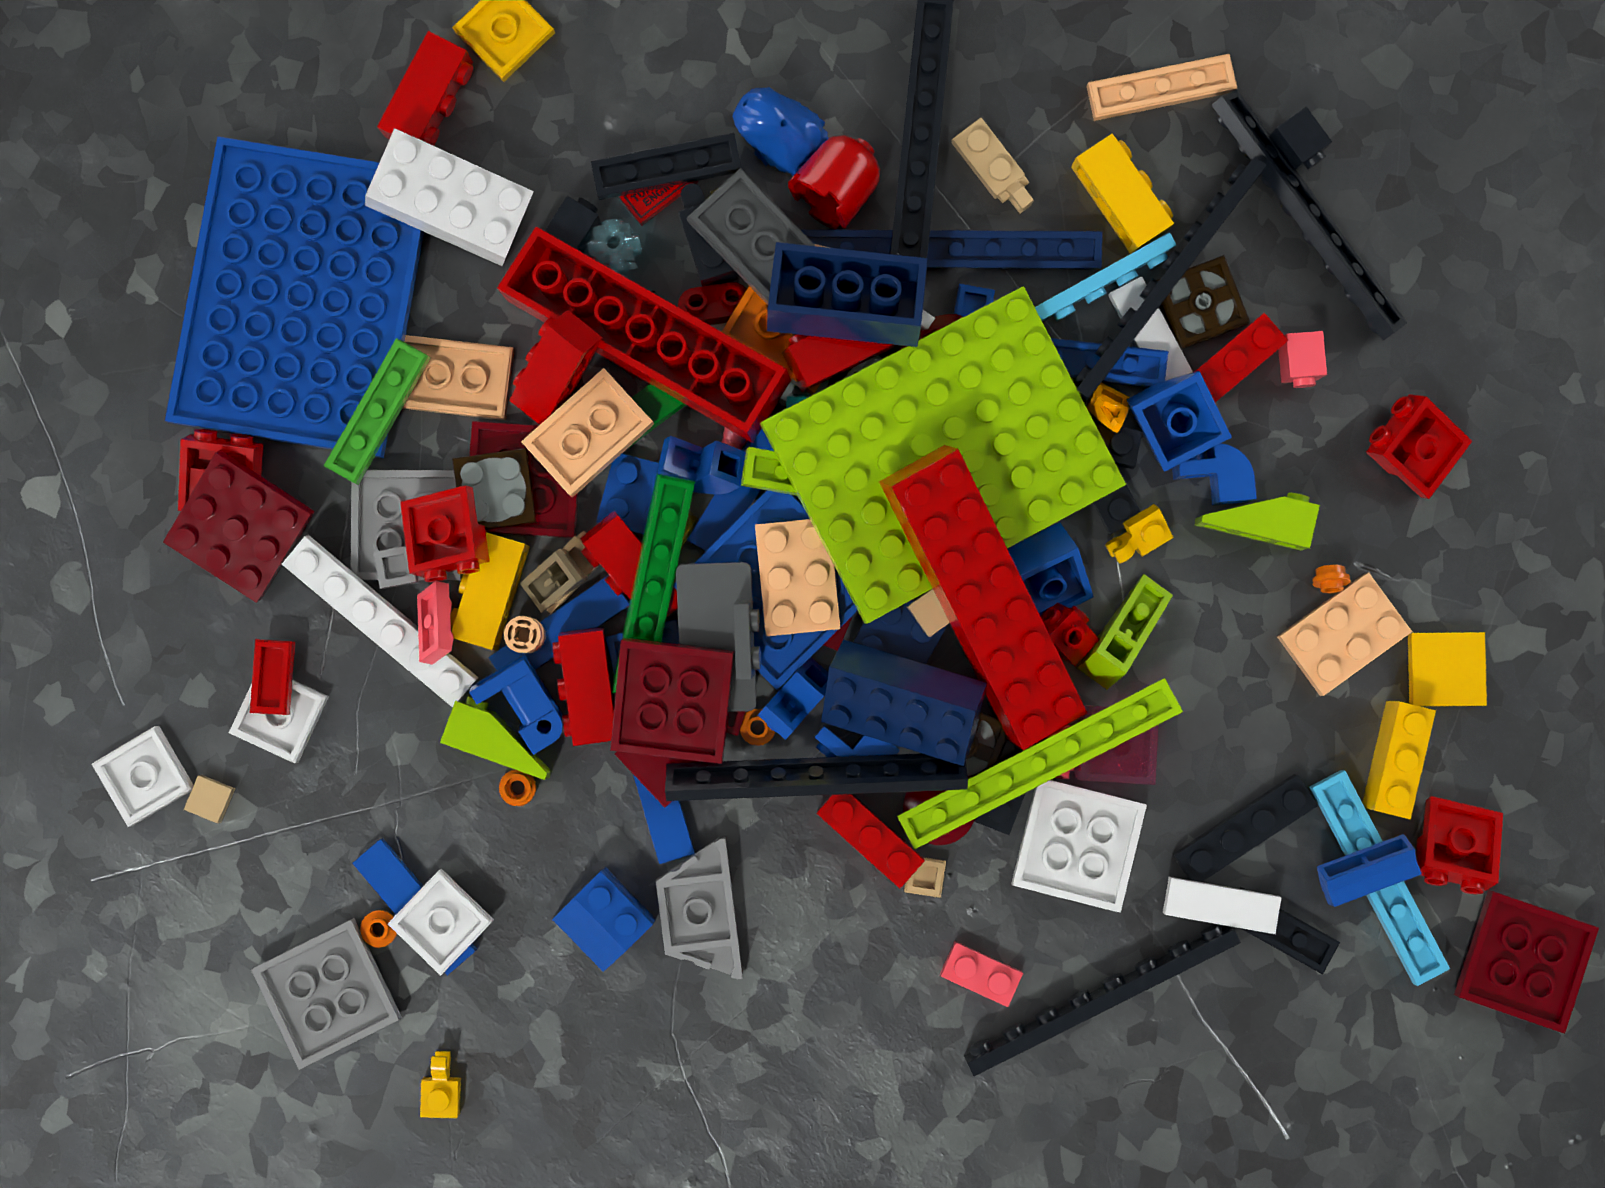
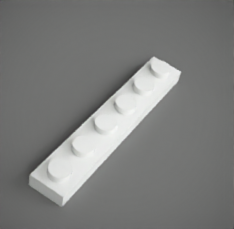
[282,535,478,707]

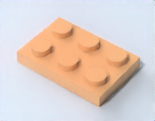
[521,368,654,498]
[755,519,840,636]
[1277,572,1412,696]

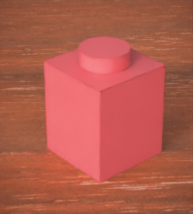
[1278,331,1327,388]

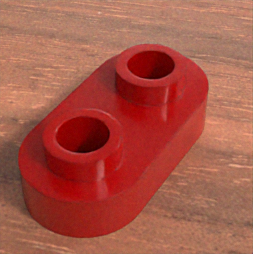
[678,282,747,325]

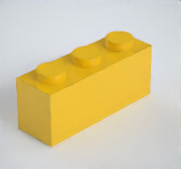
[1071,133,1174,254]
[450,532,530,651]
[1362,701,1436,820]

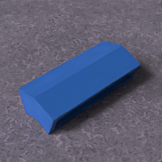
[1317,834,1422,907]

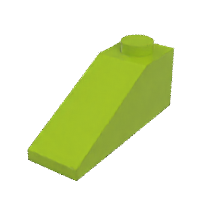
[1194,493,1320,551]
[1078,574,1173,690]
[440,696,552,780]

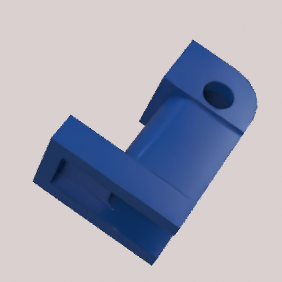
[469,654,563,755]

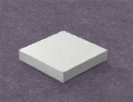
[229,680,329,763]
[92,726,194,827]
[388,869,494,976]

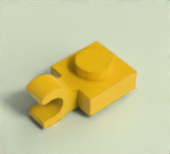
[1105,504,1174,564]
[420,1051,461,1118]

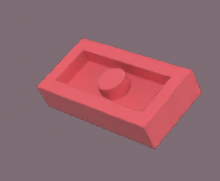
[417,581,454,665]
[940,941,1023,1007]

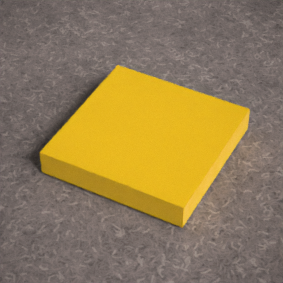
[452,0,555,82]
[1408,632,1487,706]

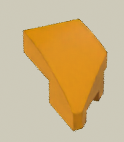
[1086,382,1130,433]

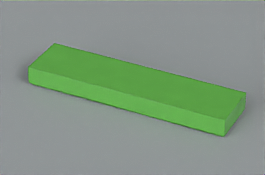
[324,338,431,485]

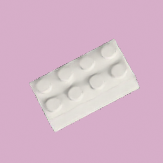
[365,128,534,266]

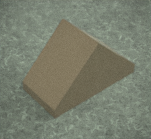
[520,549,588,613]

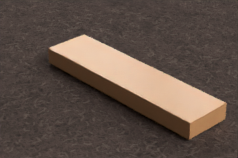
[1086,54,1237,121]

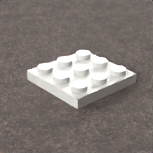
[1011,780,1147,913]

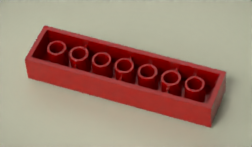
[497,227,791,443]
[879,445,1087,750]

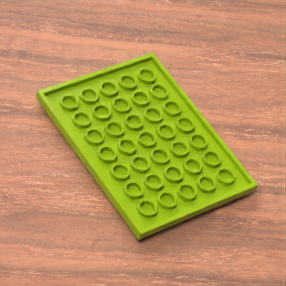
[760,286,1126,624]

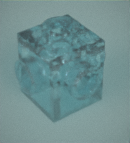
[588,219,642,274]

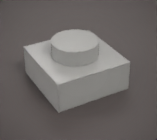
[373,546,419,589]

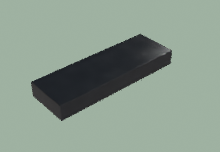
[1239,887,1340,975]

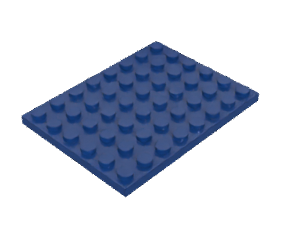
[165,136,424,458]

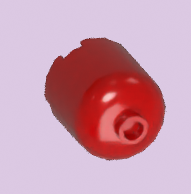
[788,135,880,230]

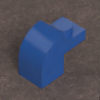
[657,436,746,494]
[1172,444,1257,506]
[758,657,828,740]
[814,725,900,757]

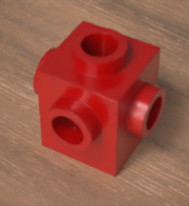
[1040,602,1100,666]

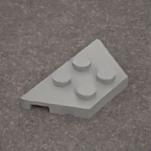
[656,836,743,980]

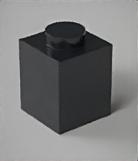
[1271,106,1332,170]
[545,196,602,253]

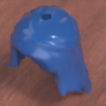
[733,87,829,177]

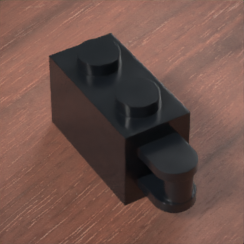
[678,183,737,287]

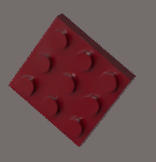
[469,421,579,538]
[163,450,315,603]
[610,638,735,764]
[1454,890,1599,1034]

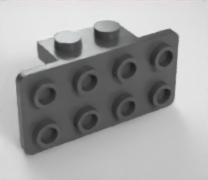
[676,562,761,712]

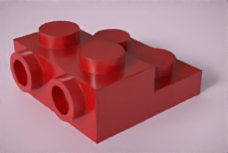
[1366,394,1472,499]
[178,429,263,511]
[400,485,490,582]
[1416,796,1503,895]

